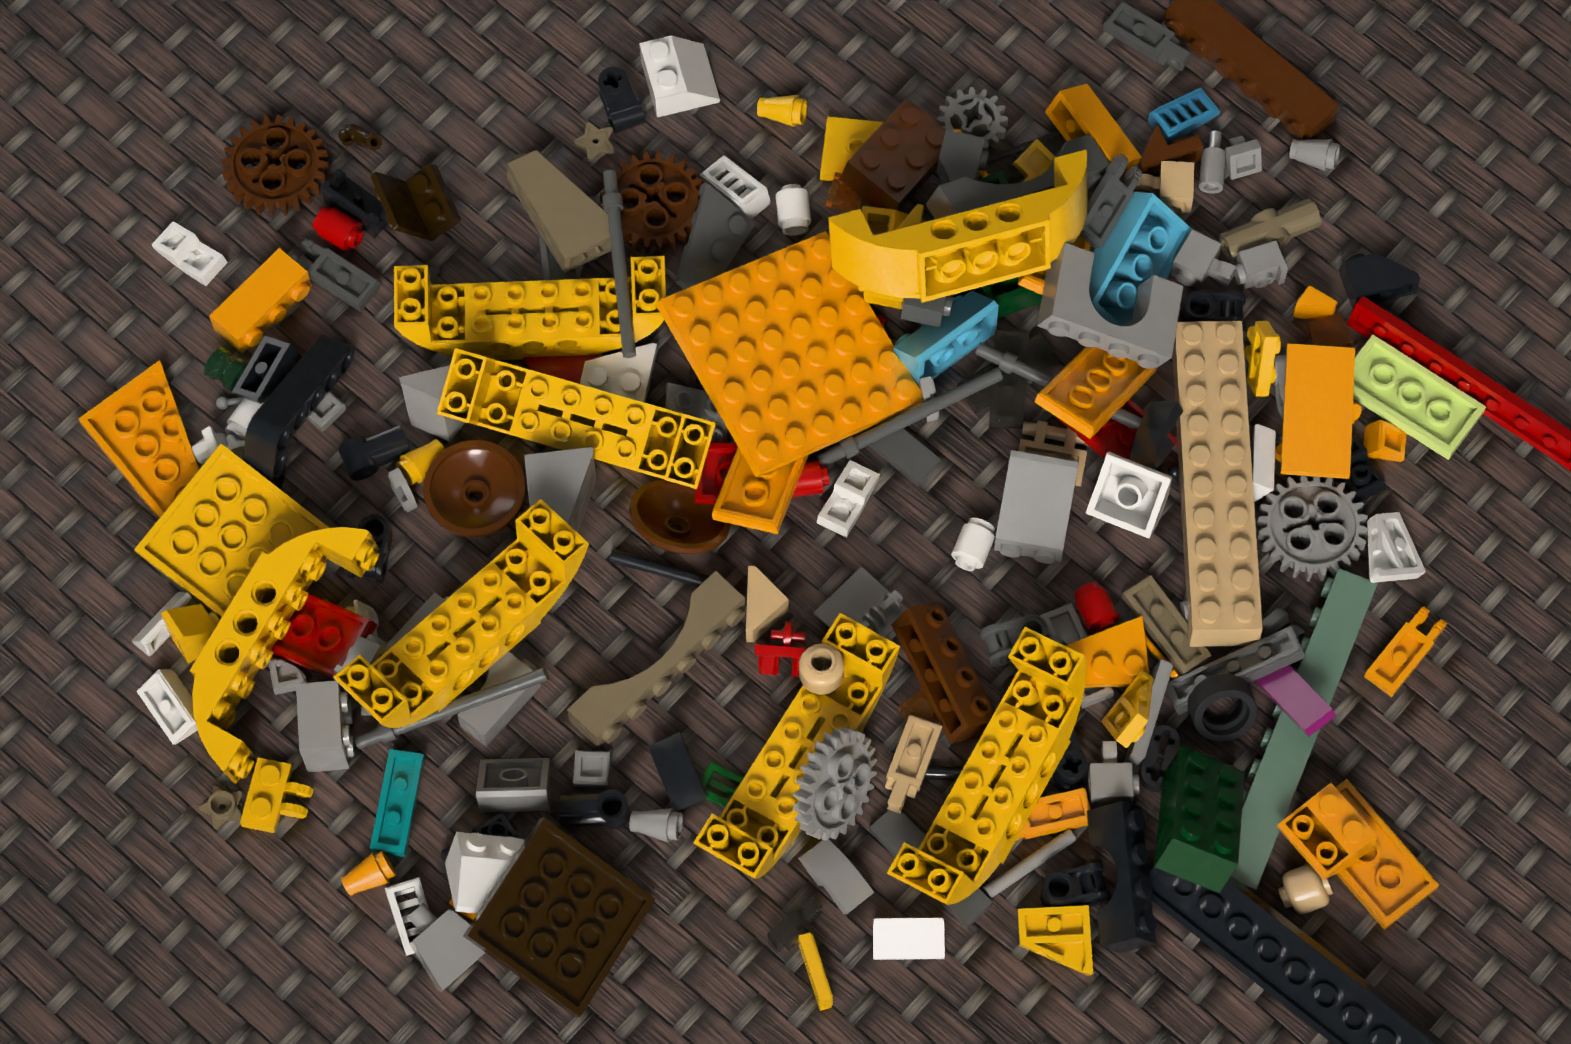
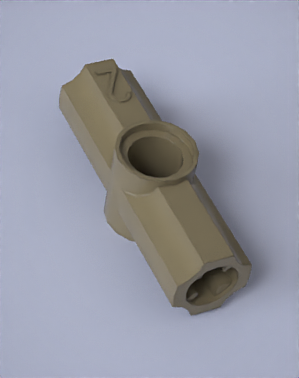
[1219,198,1322,262]

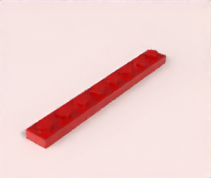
[1346,296,1571,471]

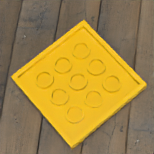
[134,444,329,618]

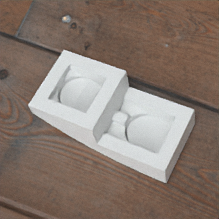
[152,221,228,286]
[817,460,880,538]

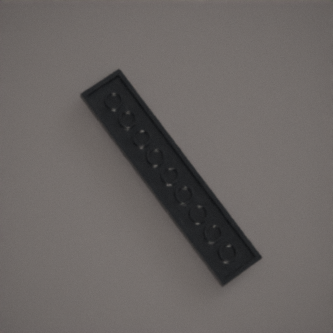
[1149,866,1446,1044]

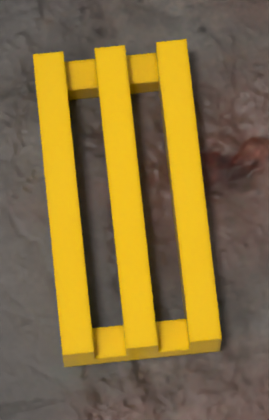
[798,932,833,1011]

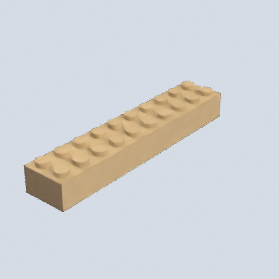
[1172,321,1263,647]

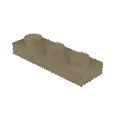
[1122,575,1212,676]

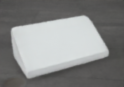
[1251,424,1276,502]
[132,592,195,656]
[136,669,198,745]
[873,918,945,960]

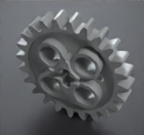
[1256,476,1368,581]
[793,727,877,841]

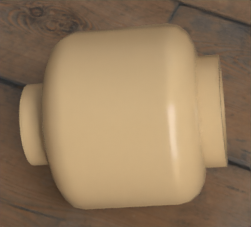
[799,644,844,695]
[1278,864,1334,915]

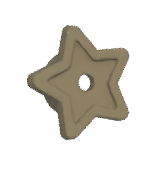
[573,122,615,162]
[199,786,242,830]

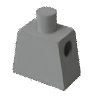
[408,903,486,992]

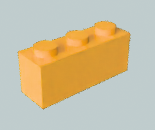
[1045,84,1142,180]
[209,248,312,354]

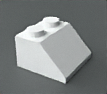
[639,36,720,117]
[1086,452,1172,538]
[445,832,524,914]

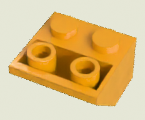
[1277,783,1378,880]

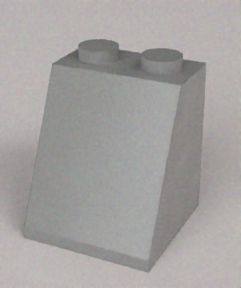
[524,447,597,533]
[994,450,1079,564]

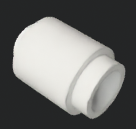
[775,184,811,236]
[225,398,263,441]
[951,518,995,571]

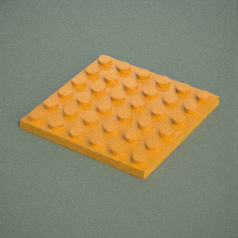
[656,231,923,478]

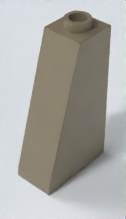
[507,150,611,273]

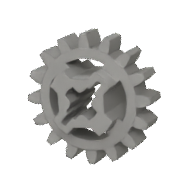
[937,87,1008,152]

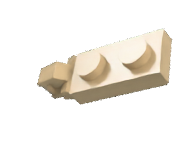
[885,714,943,814]

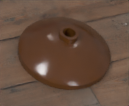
[423,440,526,537]
[629,479,731,554]

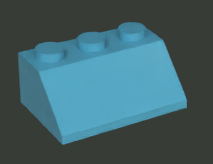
[893,291,999,387]

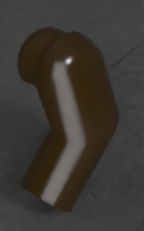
[338,124,382,150]

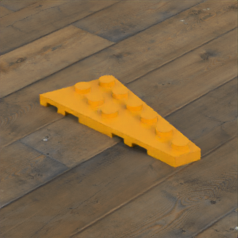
[78,360,199,519]

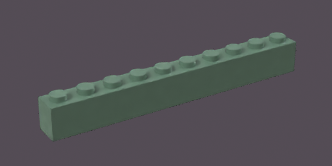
[1231,568,1378,894]

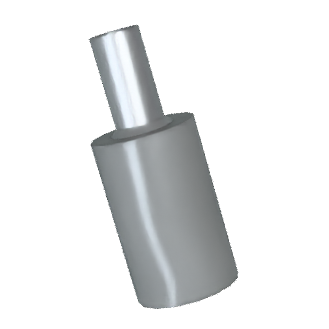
[1199,130,1226,194]

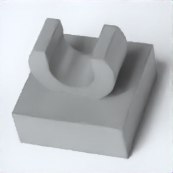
[1225,136,1262,180]

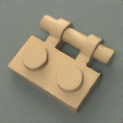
[1018,420,1088,487]

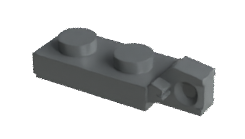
[1103,2,1190,71]

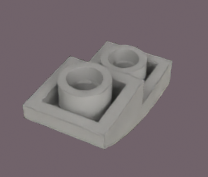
[798,840,874,914]

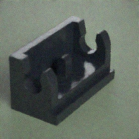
[320,169,388,238]

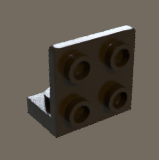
[370,163,461,241]

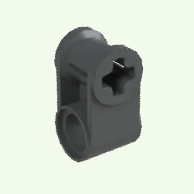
[979,614,1048,667]

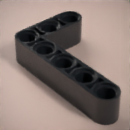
[243,334,354,490]

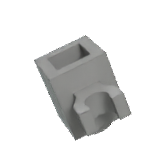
[1171,229,1236,290]
[1088,741,1139,808]

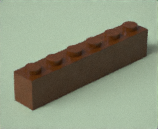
[1164,0,1339,139]

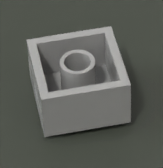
[296,680,355,773]

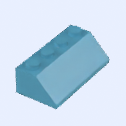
[1089,192,1192,326]

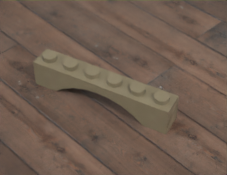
[567,571,746,748]

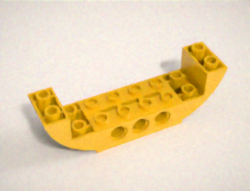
[828,150,1087,303]
[394,256,666,360]
[436,348,716,489]
[333,499,589,728]
[189,527,379,785]
[693,613,900,879]
[887,627,1087,905]

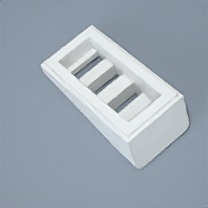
[700,155,771,219]
[385,877,429,956]

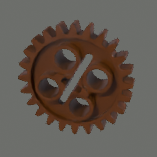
[221,115,330,217]
[600,151,703,254]

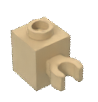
[1135,161,1194,215]

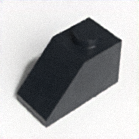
[1340,253,1420,309]
[232,335,302,404]

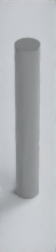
[983,829,1076,899]

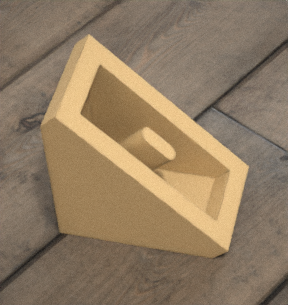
[746,566,789,642]

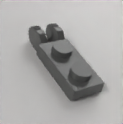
[1079,154,1143,248]
[291,238,381,312]

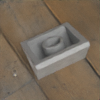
[399,365,466,442]
[476,758,550,813]

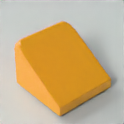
[1293,286,1338,320]
[1363,419,1407,462]

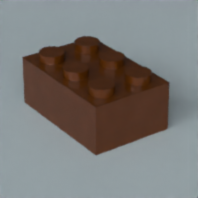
[839,98,946,211]

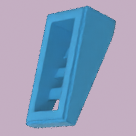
[1148,88,1220,145]

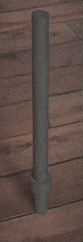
[602,170,636,358]
[975,342,1142,431]
[816,367,1003,466]
[354,667,549,749]

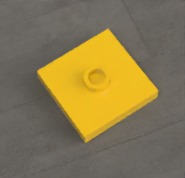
[820,116,884,182]

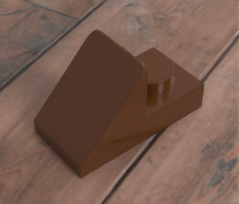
[1139,125,1203,177]

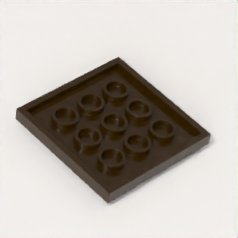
[463,818,655,1017]

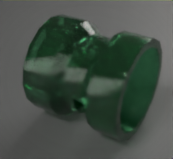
[204,347,248,392]

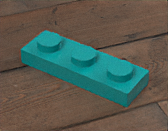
[370,749,425,857]

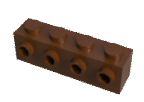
[891,602,995,744]

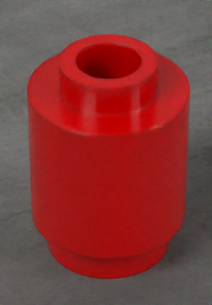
[313,206,364,251]
[792,460,829,498]
[1074,582,1120,634]

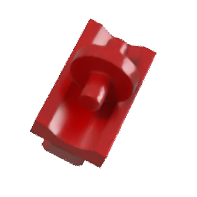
[755,621,808,677]

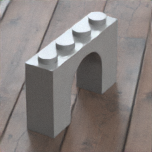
[1037,242,1183,369]
[385,593,541,747]

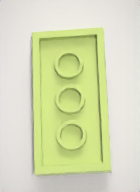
[1353,335,1486,460]

